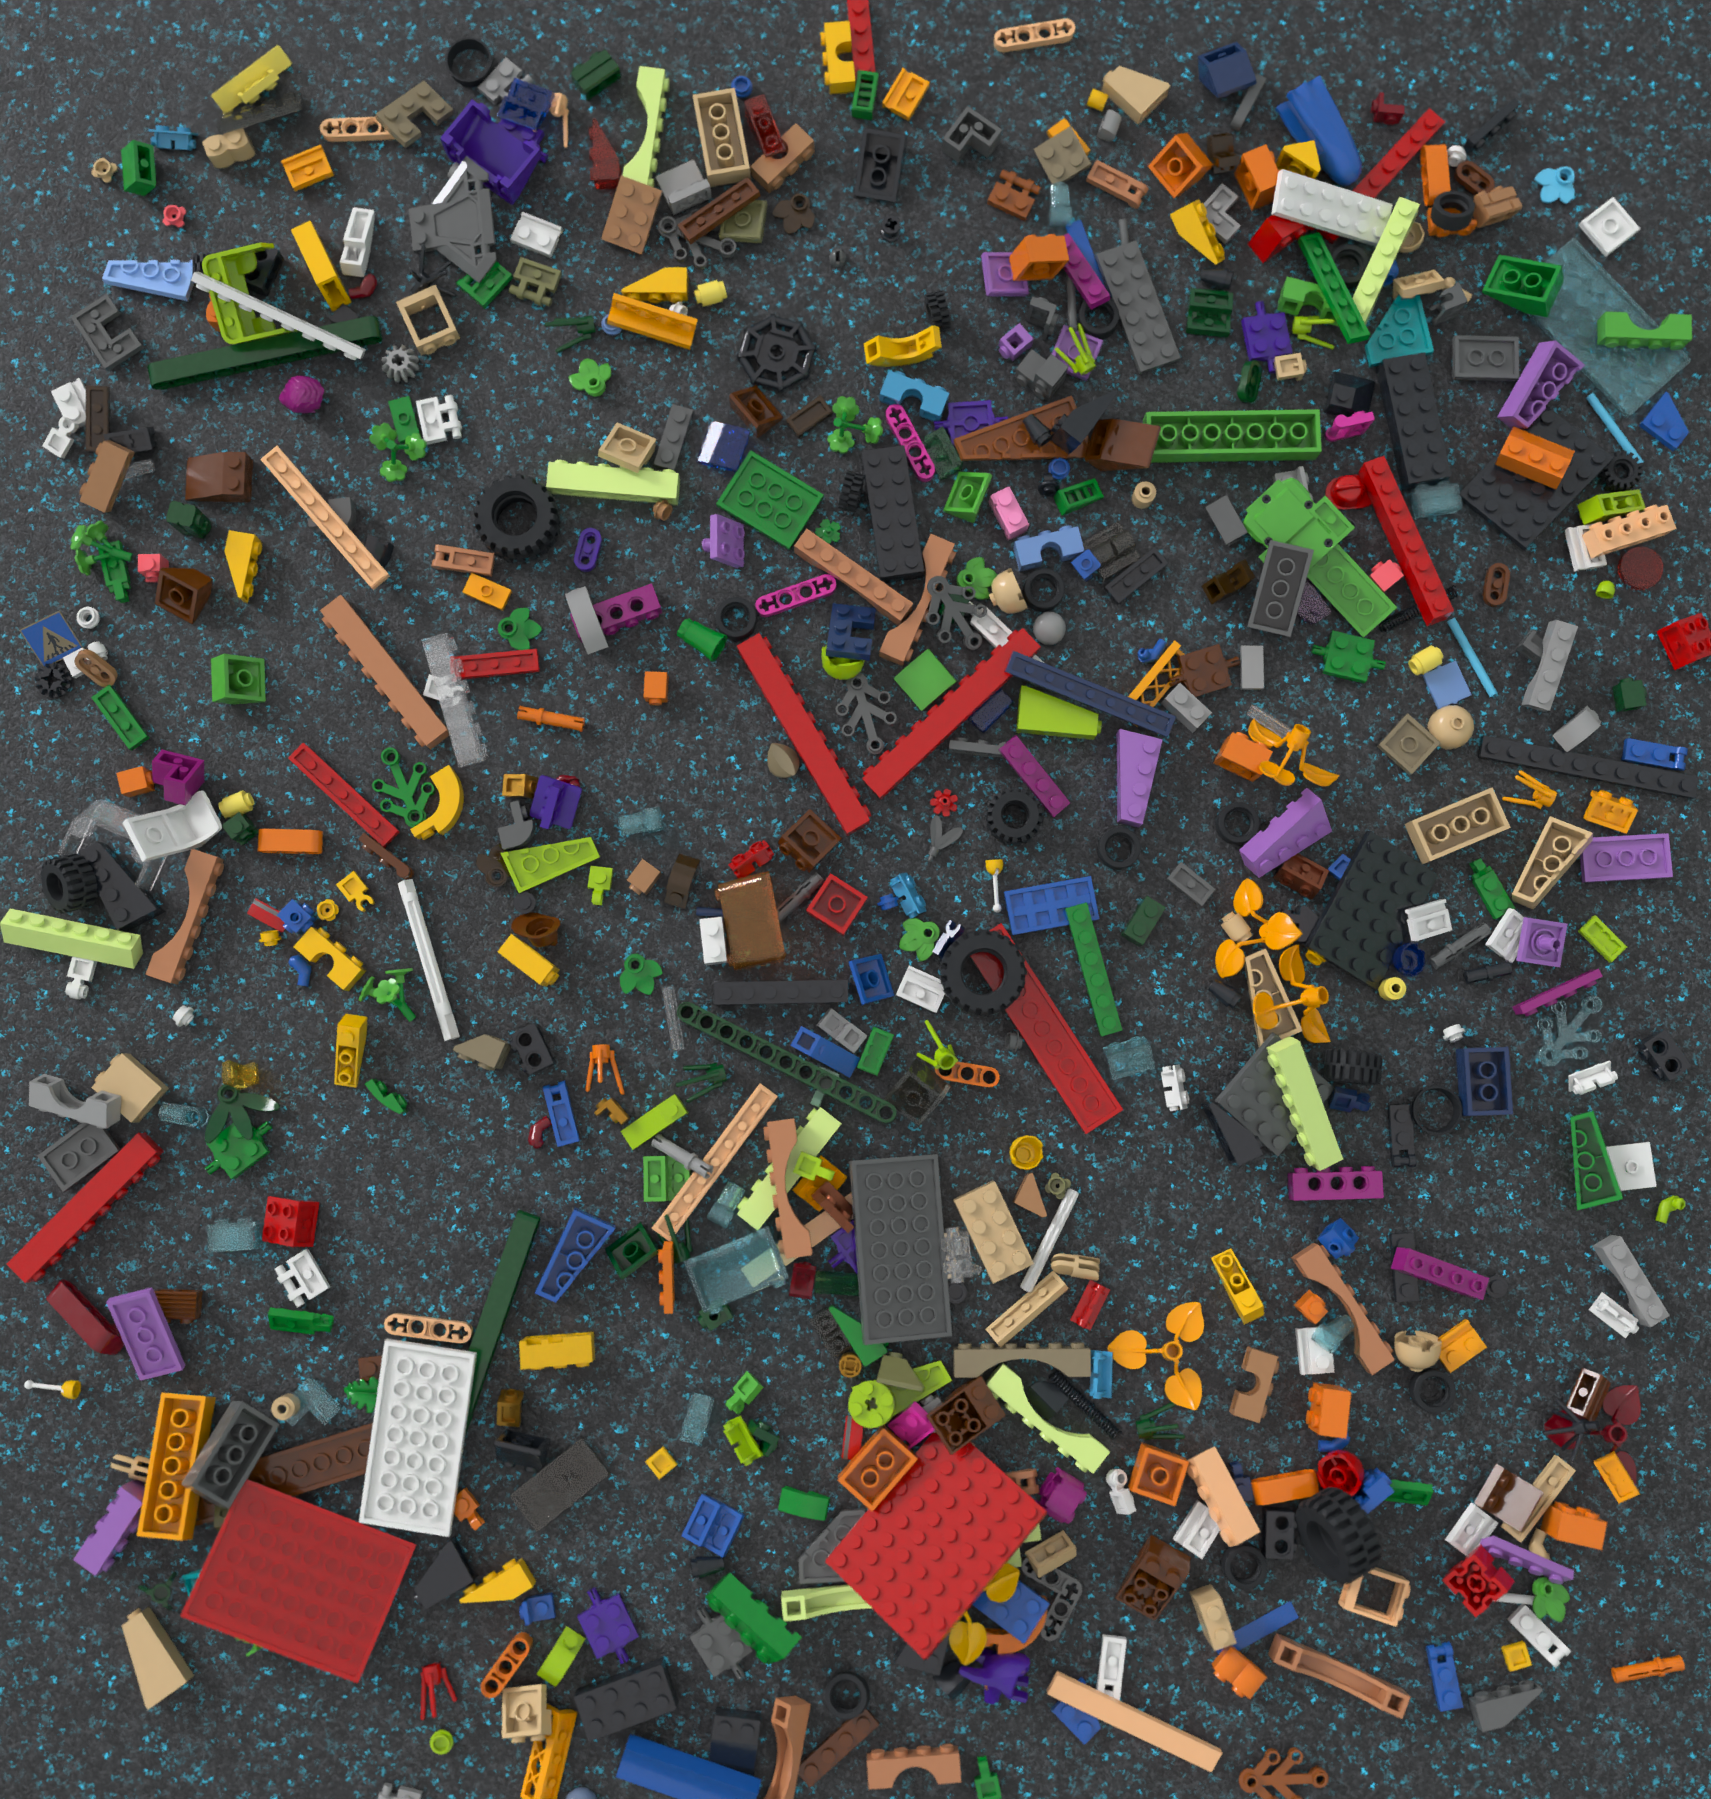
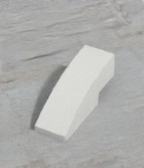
[340,207,375,277]

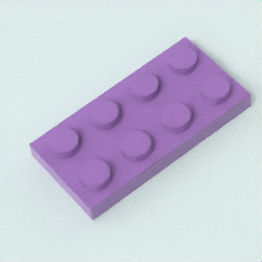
[1580,833,1673,883]
[106,1288,185,1381]

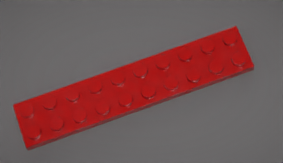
[970,923,1123,1134]

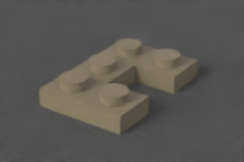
[376,81,453,148]

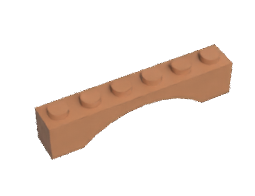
[794,529,913,626]
[879,534,957,666]
[145,849,224,984]
[764,1118,813,1259]
[1291,1243,1395,1375]
[1268,1633,1411,1719]
[765,1696,811,1799]

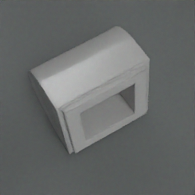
[1097,109,1122,141]

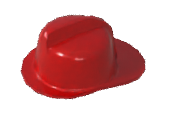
[1325,475,1372,510]

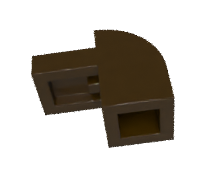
[1206,132,1240,174]
[1201,559,1256,604]
[664,853,700,909]

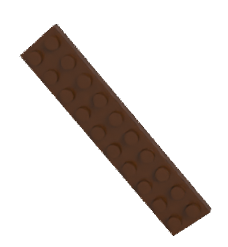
[195,1422,373,1526]

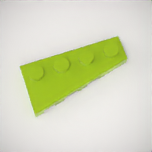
[501,837,600,893]
[852,1361,952,1416]

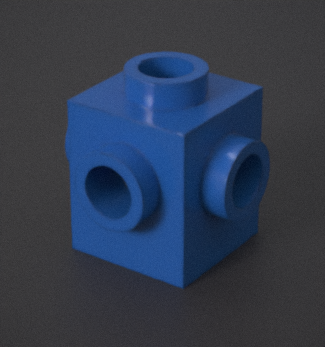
[277,899,317,935]
[1318,1218,1359,1259]

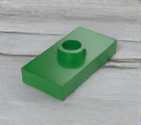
[388,396,421,444]
[857,1027,894,1076]

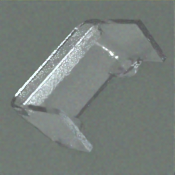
[57,799,167,891]

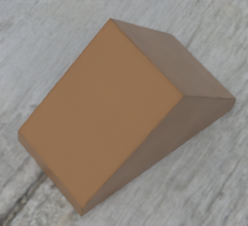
[1013,1172,1047,1217]

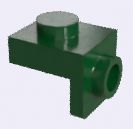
[747,1419,780,1457]

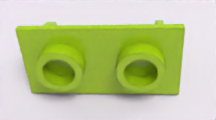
[723,1415,763,1466]

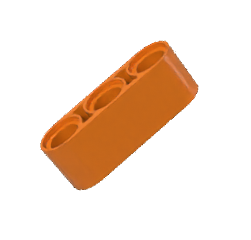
[1420,144,1451,206]
[257,829,323,854]
[935,1061,1000,1087]
[1251,1469,1319,1505]
[481,1632,533,1698]

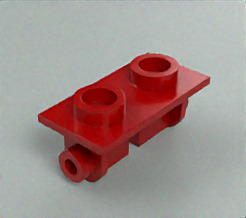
[728,840,775,879]
[1070,1280,1110,1330]

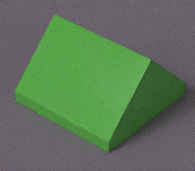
[943,472,992,523]

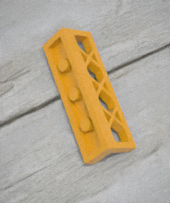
[607,293,698,350]
[1128,640,1185,727]
[520,1703,577,1799]

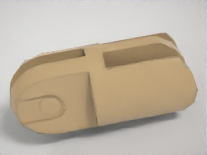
[1051,1253,1100,1281]
[111,1454,150,1483]

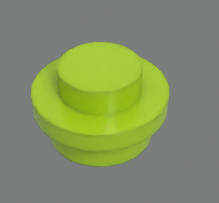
[430,1730,454,1755]

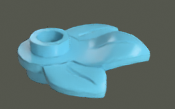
[1534,167,1575,204]

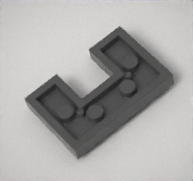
[71,294,144,371]

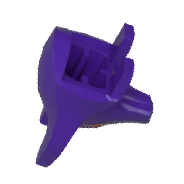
[959,1649,1030,1705]

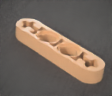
[994,19,1075,52]
[320,117,395,142]
[384,1313,474,1343]

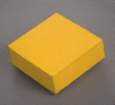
[645,1446,678,1480]
[1501,1641,1532,1672]

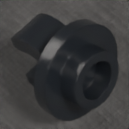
[1038,473,1060,497]

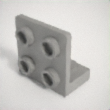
[656,160,712,215]

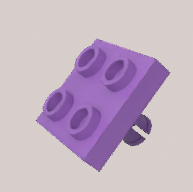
[702,514,744,568]
[1516,917,1567,967]

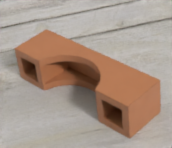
[867,1744,961,1790]

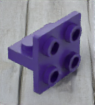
[529,775,582,829]

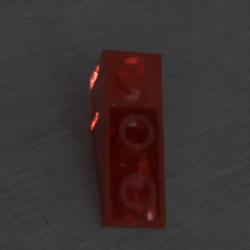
[744,94,786,158]
[589,118,621,189]

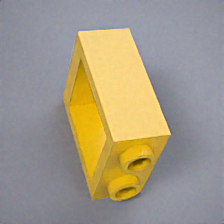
[497,934,560,987]

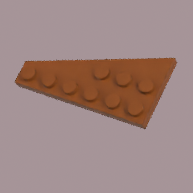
[953,396,1090,461]

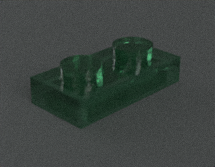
[815,1271,859,1296]

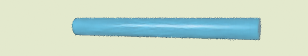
[1586,393,1644,464]
[1447,618,1497,697]

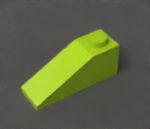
[1577,489,1645,525]
[621,1094,689,1150]

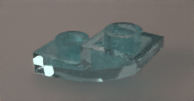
[679,1392,714,1446]

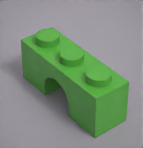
[1277,277,1339,326]

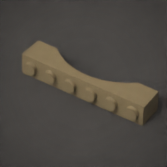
[953,1342,1091,1378]

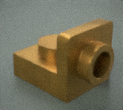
[502,774,538,799]
[594,1098,630,1124]
[497,1389,524,1427]

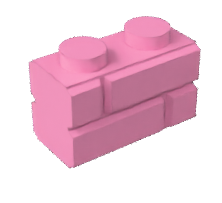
[989,486,1029,540]

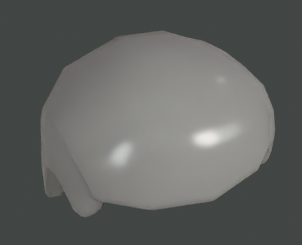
[1033,612,1066,645]

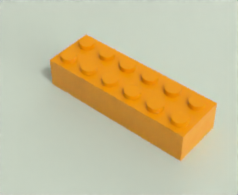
[137,1393,216,1540]

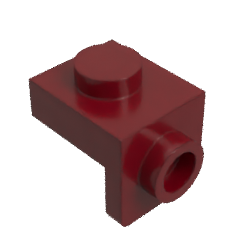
[1371,92,1405,125]
[789,1262,816,1300]

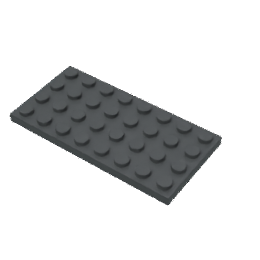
[849,1154,952,1345]

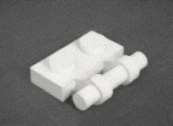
[416,395,462,445]
[274,1249,331,1308]

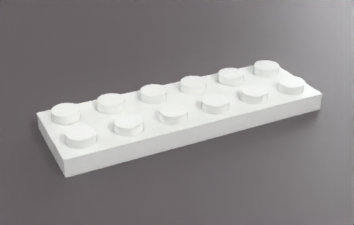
[1272,169,1393,247]

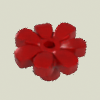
[930,789,958,817]

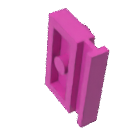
[887,1401,935,1449]

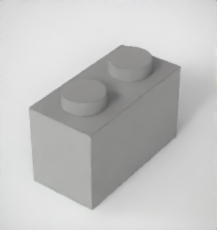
[1161,683,1212,733]

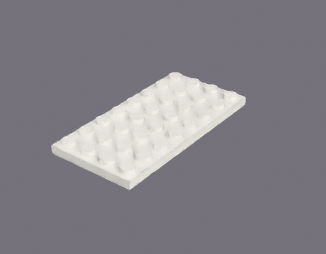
[359,1339,477,1537]

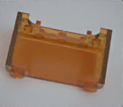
[714,871,787,971]

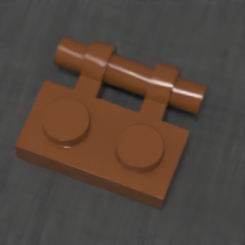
[987,170,1041,221]

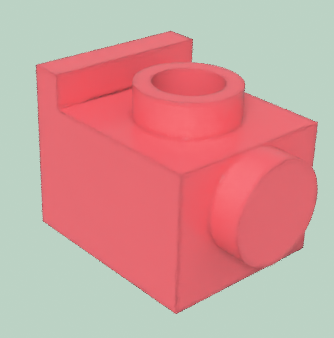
[138,554,169,583]

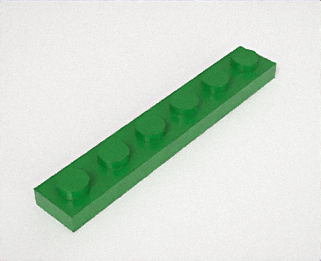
[1298,233,1370,344]
[1064,902,1122,1036]

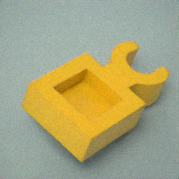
[336,871,375,912]

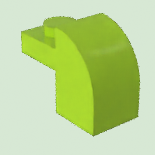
[537,1626,585,1687]

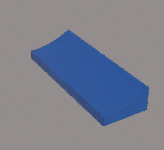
[616,1734,761,1799]

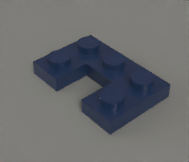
[826,603,876,661]

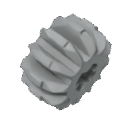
[382,344,419,383]

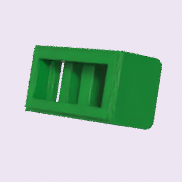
[851,70,879,120]
[1054,478,1104,515]

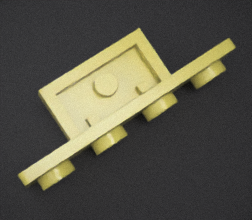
[211,45,292,114]

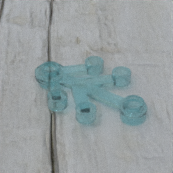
[1538,996,1602,1066]

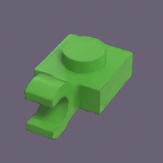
[725,1371,763,1415]

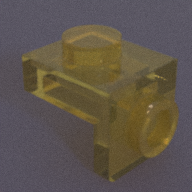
[222,1060,259,1090]

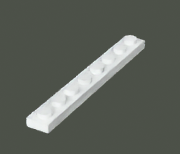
[191,272,366,361]

